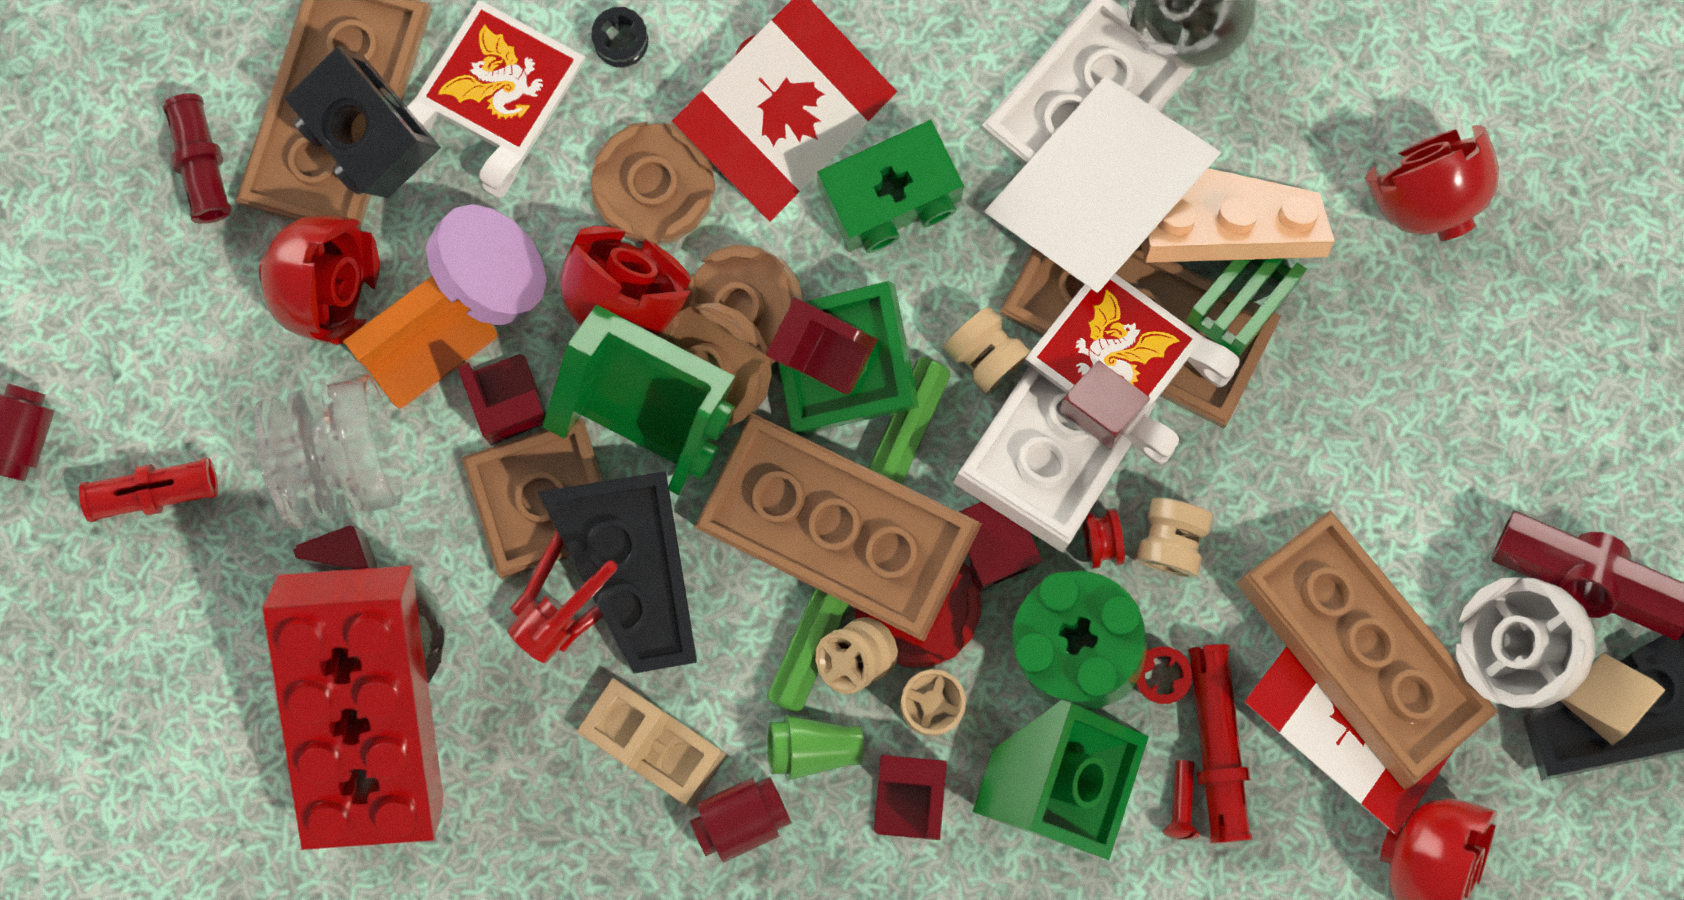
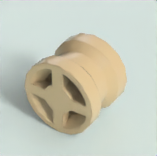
[815,617,898,695]

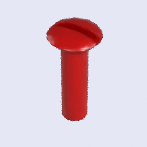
[1161,760,1200,840]

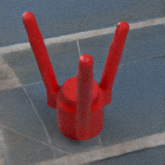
[507,531,617,664]

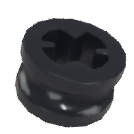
[591,7,648,68]

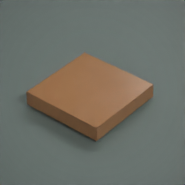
[461,418,604,579]

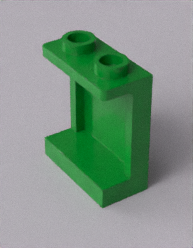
[542,304,735,495]

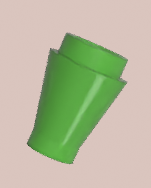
[767,715,864,780]

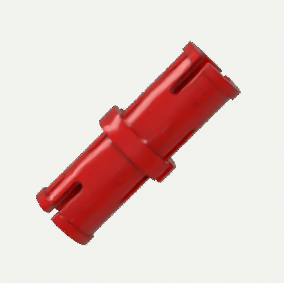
[79,457,218,522]

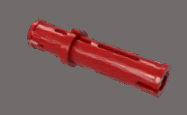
[1188,644,1253,844]

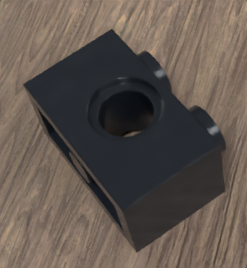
[284,46,441,198]

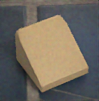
[1561,653,1665,745]

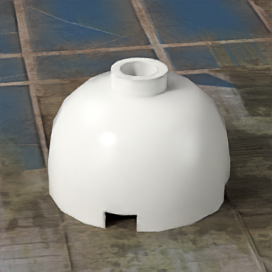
[1456,577,1595,708]

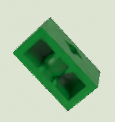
[817,119,964,253]

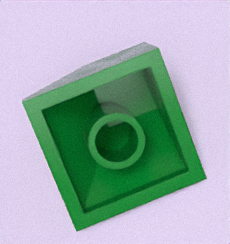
[972,700,1149,860]

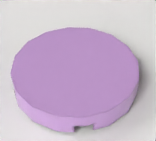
[426,204,547,326]

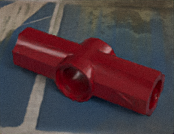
[1491,510,1684,641]

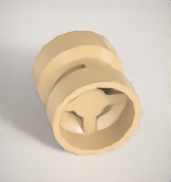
[943,306,1031,395]
[1135,498,1214,578]
[899,669,967,737]

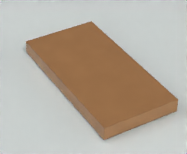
[235,0,432,230]
[999,245,1281,429]
[694,413,982,641]
[1235,510,1498,790]

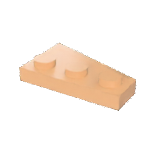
[1141,168,1334,263]

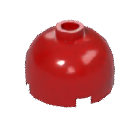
[1365,125,1499,241]
[259,215,380,345]
[560,226,691,336]
[1380,798,1497,900]

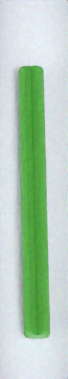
[767,357,950,713]

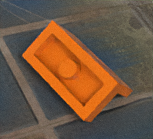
[343,276,498,409]

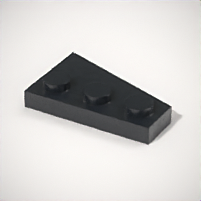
[536,471,697,674]
[1523,633,1684,781]

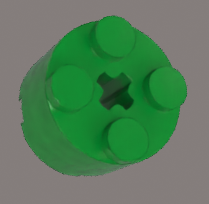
[1012,571,1147,711]

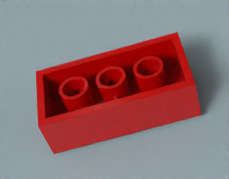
[262,566,443,850]

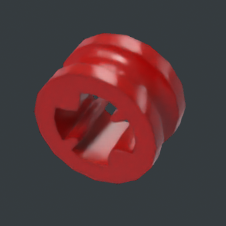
[1082,508,1125,569]
[1136,647,1192,704]

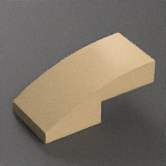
[576,678,728,809]

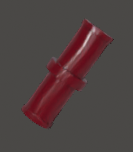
[162,93,232,224]

